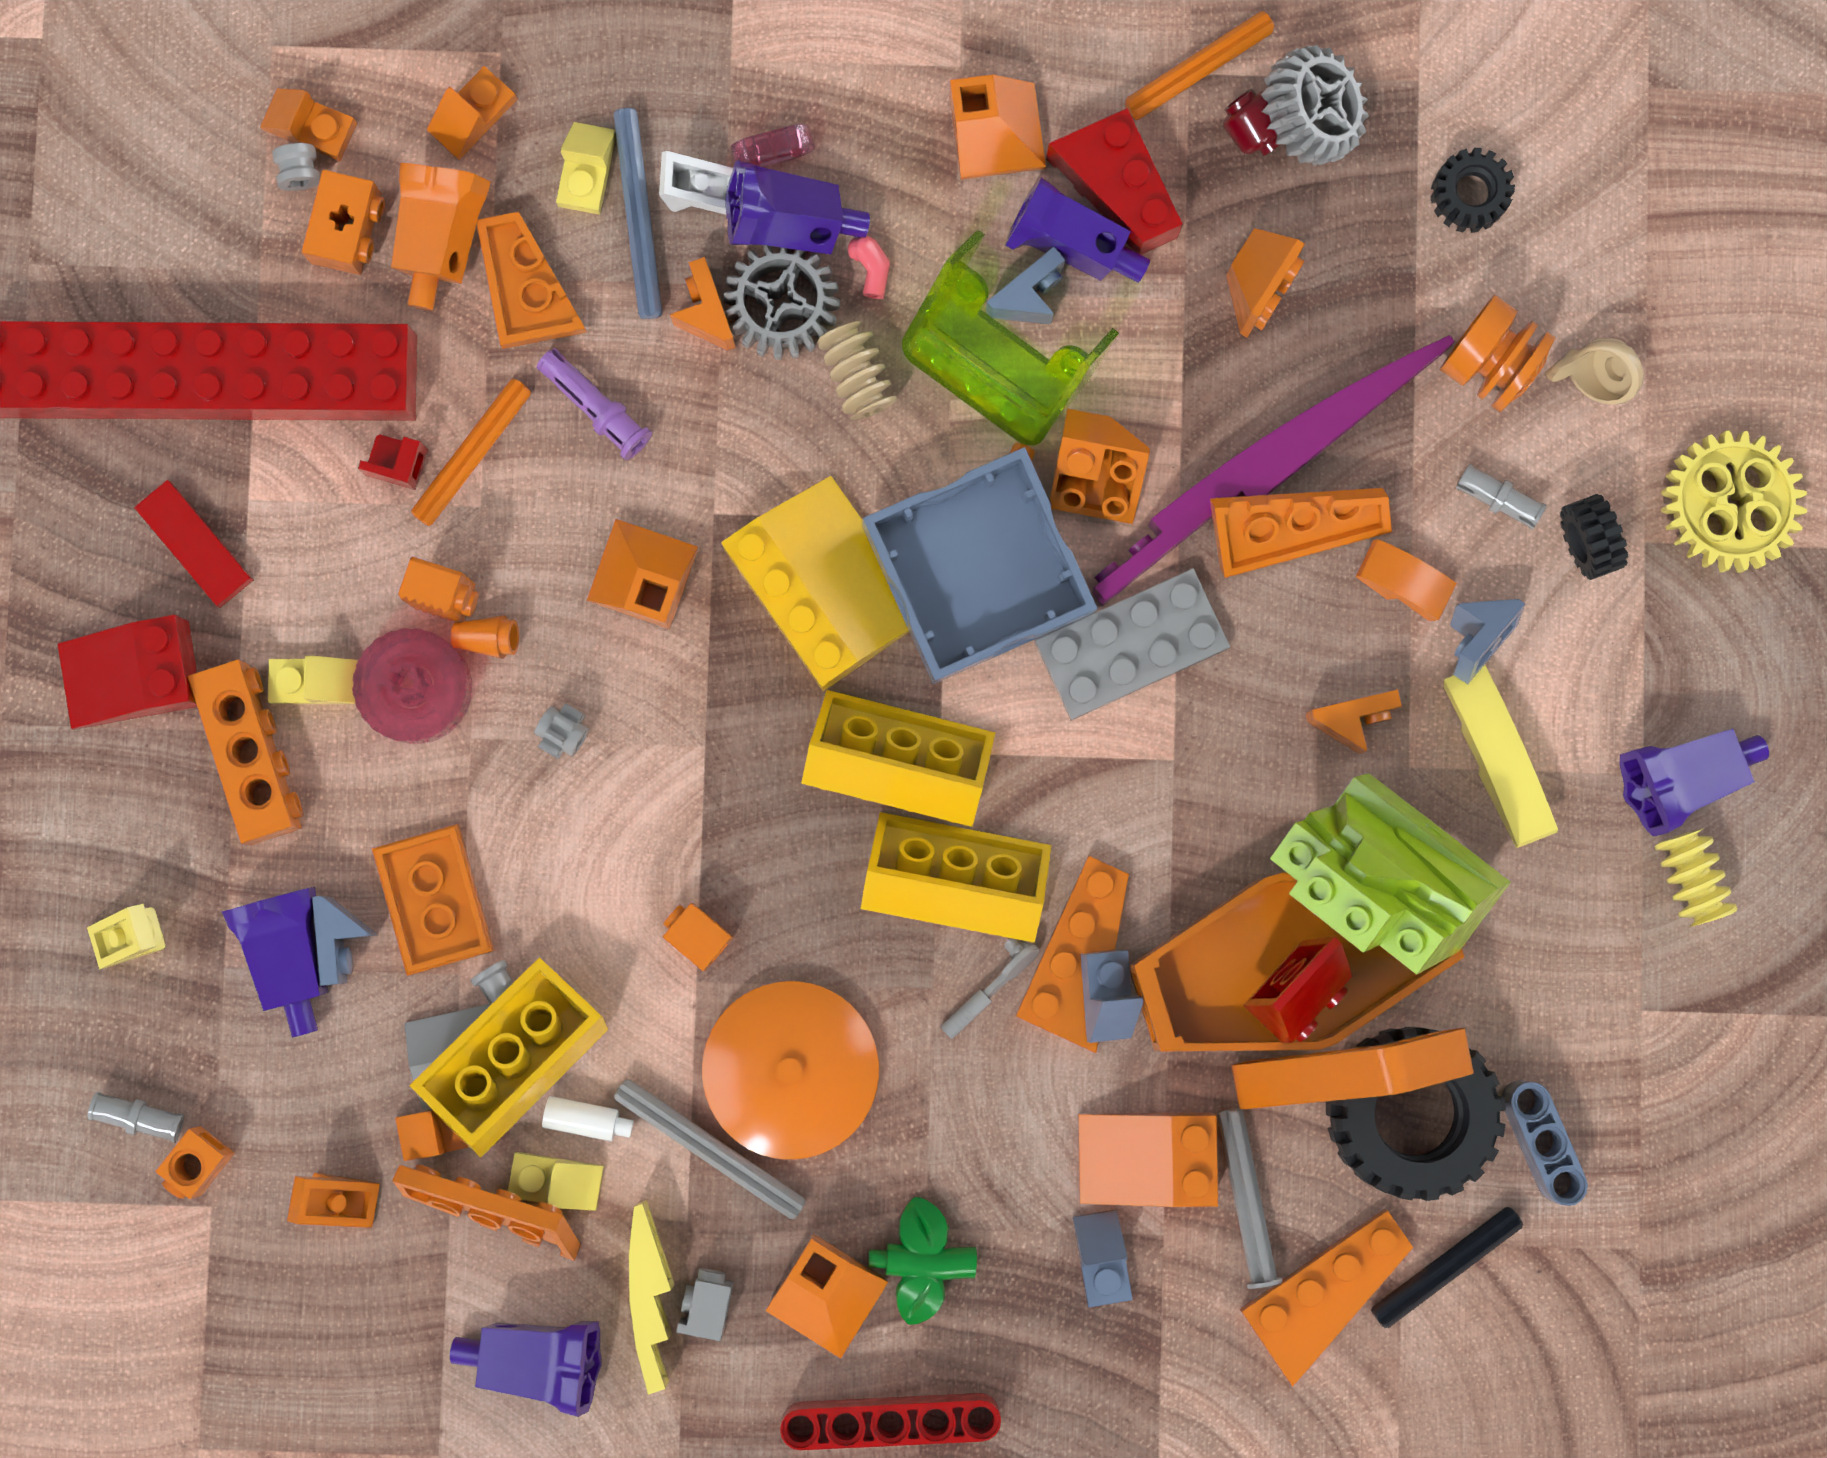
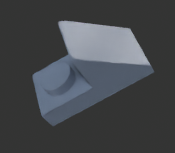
[986,247,1065,324]
[1450,599,1525,684]
[312,896,378,986]
[1080,949,1143,1043]
[1073,1209,1133,1307]

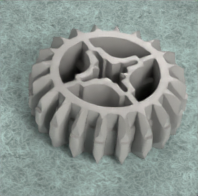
[1261,45,1369,166]
[722,245,840,360]

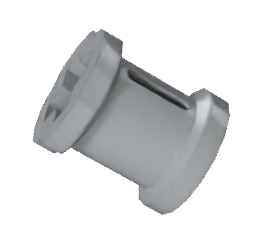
[470,959,514,1005]

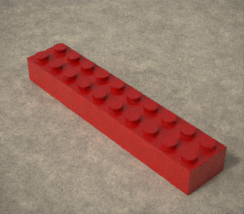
[0,321,417,421]

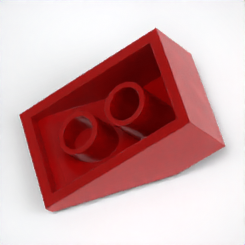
[57,614,197,730]
[1243,936,1353,1043]

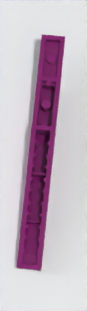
[1092,335,1455,606]

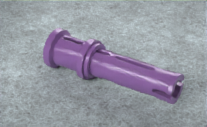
[536,348,652,461]

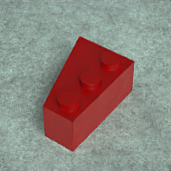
[1046,108,1183,255]

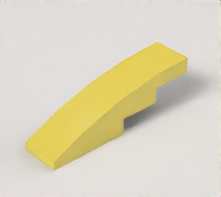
[1443,665,1558,848]
[629,1200,675,1395]

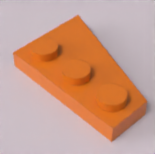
[477,212,587,349]

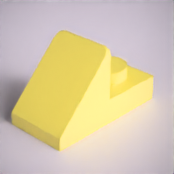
[556,122,616,215]
[268,656,360,704]
[87,904,165,969]
[508,1152,604,1210]

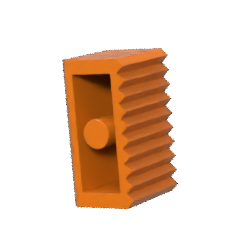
[398,556,479,622]

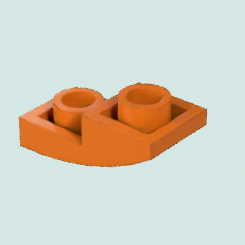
[1355,539,1457,621]

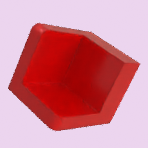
[358,434,428,490]

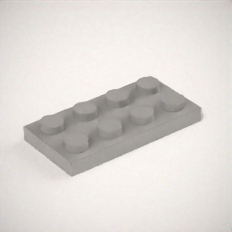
[1034,568,1230,721]

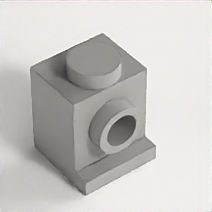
[676,1268,734,1341]

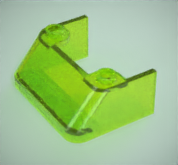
[902,230,1119,446]

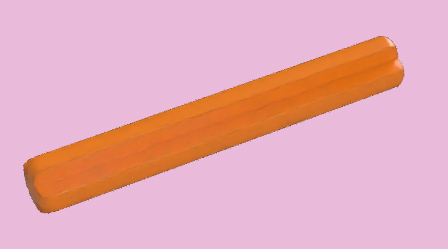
[1125,11,1275,120]
[411,378,531,526]

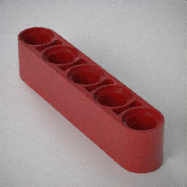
[780,1393,1001,1451]

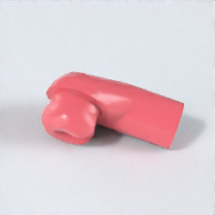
[848,236,890,299]

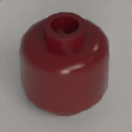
[1223,89,1280,156]

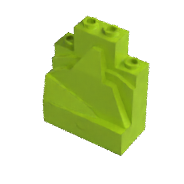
[1270,773,1511,975]

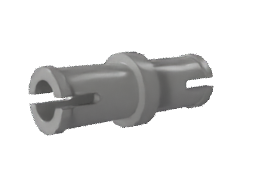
[1455,464,1547,530]
[87,1092,185,1143]

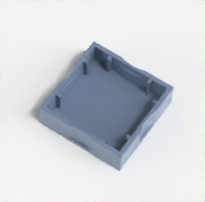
[862,447,1098,684]

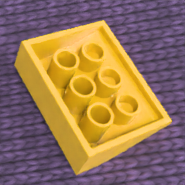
[721,476,909,692]

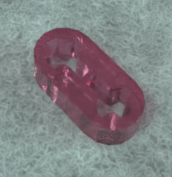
[731,124,815,167]

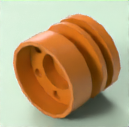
[1439,294,1556,412]

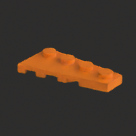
[1210,488,1392,578]
[1015,856,1129,1053]
[392,1165,581,1261]
[1240,1209,1413,1387]

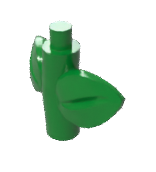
[868,1197,977,1325]

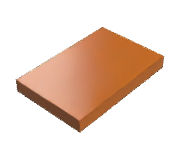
[372,824,494,976]

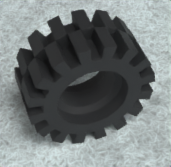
[1430,148,1515,233]
[1560,494,1628,580]

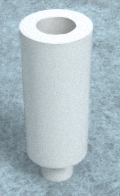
[542,1096,634,1142]

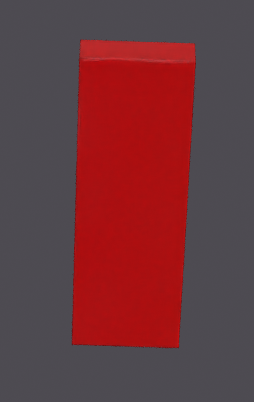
[134,480,254,608]

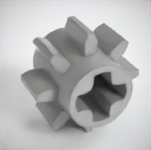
[534,703,590,759]

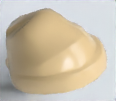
[1545,338,1644,405]

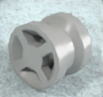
[272,143,320,191]

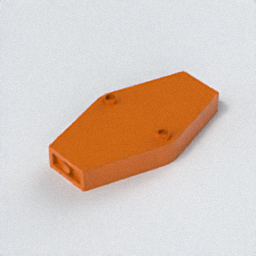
[1129,873,1466,1052]

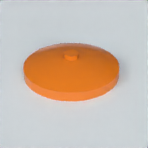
[702,981,879,1160]

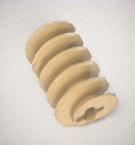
[817,321,897,420]

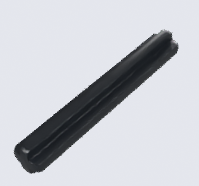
[1371,1207,1523,1329]

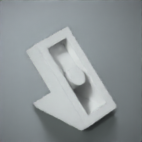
[659,151,733,215]

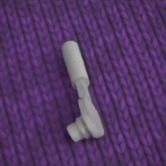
[940,938,1040,1039]

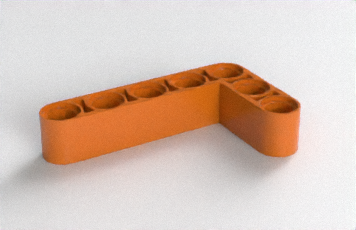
[1231,1028,1474,1109]

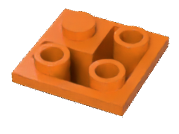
[949,74,1046,180]
[1226,228,1305,338]
[1049,408,1150,524]
[587,519,698,629]
[765,1233,889,1359]

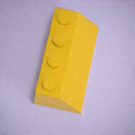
[801,690,996,827]
[860,812,1052,943]
[409,957,609,1158]

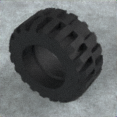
[1326,1027,1506,1201]

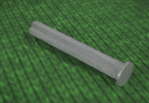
[1217,1108,1283,1289]

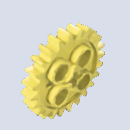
[1661,430,1807,573]

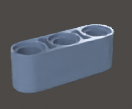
[1502,1080,1588,1206]

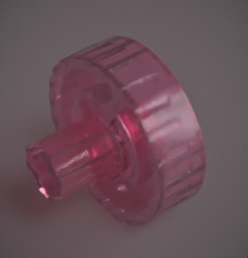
[352,628,472,744]

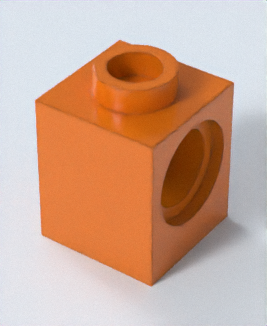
[662,903,734,971]
[155,1126,235,1199]

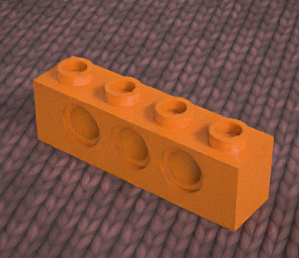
[188,659,304,846]

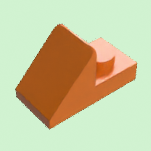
[427,66,518,160]
[260,88,357,162]
[670,257,736,350]
[1306,689,1402,754]
[395,1109,469,1161]
[287,1173,380,1228]

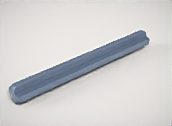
[614,108,662,319]

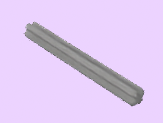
[614,1079,806,1219]

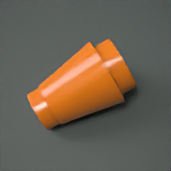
[451,615,519,659]

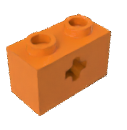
[301,170,385,275]

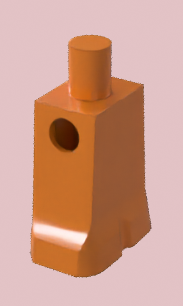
[391,163,491,311]

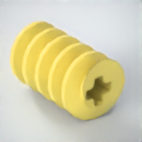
[1655,828,1738,927]

